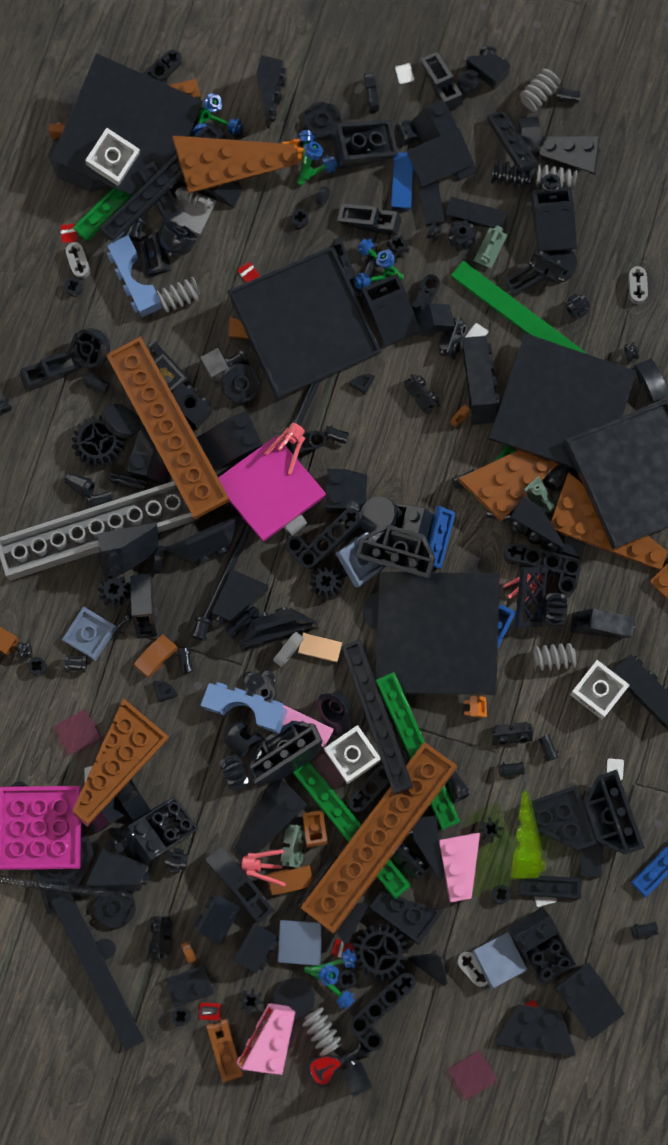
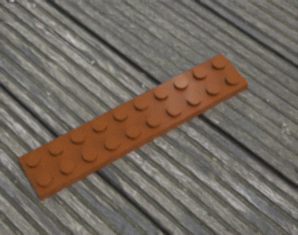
[107,336,230,519]
[301,742,458,933]

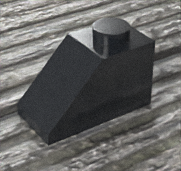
[466,54,511,90]

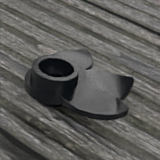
[243,669,276,703]

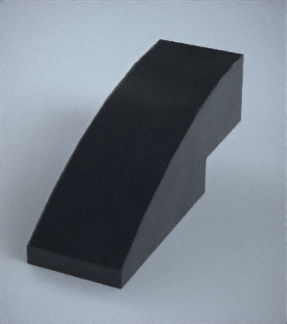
[420,52,463,110]
[337,203,402,236]
[19,350,83,392]

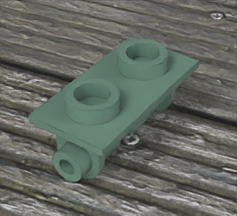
[474,226,507,268]
[524,476,555,514]
[281,825,306,868]

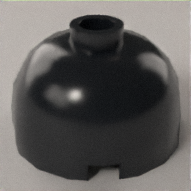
[158,220,197,257]
[71,328,111,368]

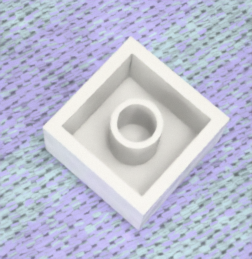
[85,128,140,186]
[570,660,629,719]
[324,725,381,784]

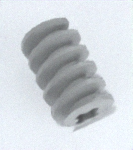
[520,69,560,112]
[536,164,578,190]
[157,277,200,313]
[533,643,576,671]
[302,1007,342,1056]

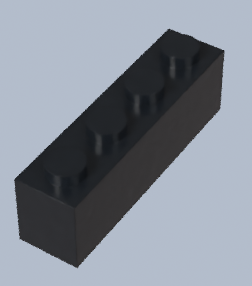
[613,654,668,731]

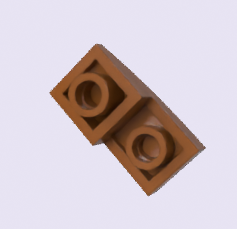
[134,634,177,678]
[267,865,313,895]

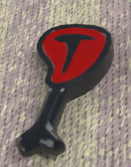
[307,1041,369,1087]

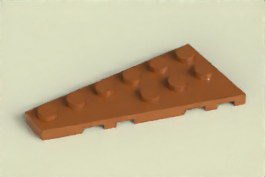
[172,136,300,194]
[458,450,558,522]
[550,473,668,571]
[72,698,169,826]

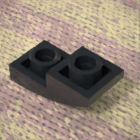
[634,359,668,402]

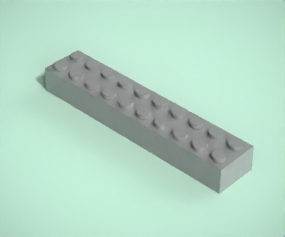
[0,481,199,581]

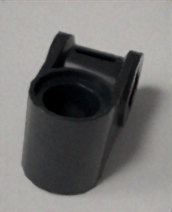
[290,430,326,454]

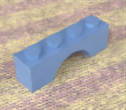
[107,236,163,317]
[201,682,288,734]

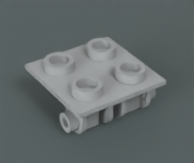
[170,186,216,234]

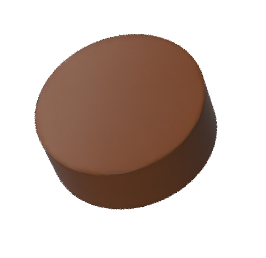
[181,942,196,964]

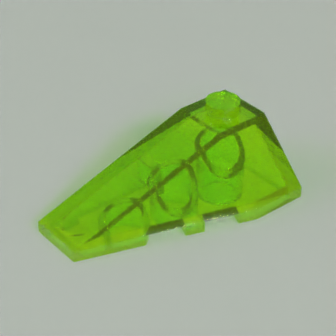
[511,790,546,879]

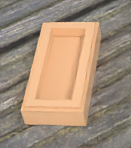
[298,633,342,663]

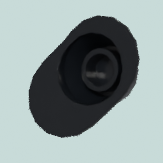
[317,690,351,737]

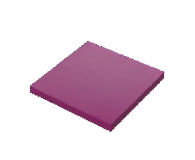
[218,436,326,542]
[0,786,82,870]

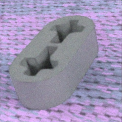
[66,242,90,279]
[628,266,648,304]
[273,632,304,667]
[457,952,488,987]

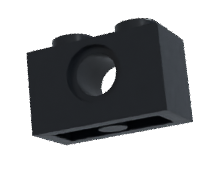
[172,383,213,430]

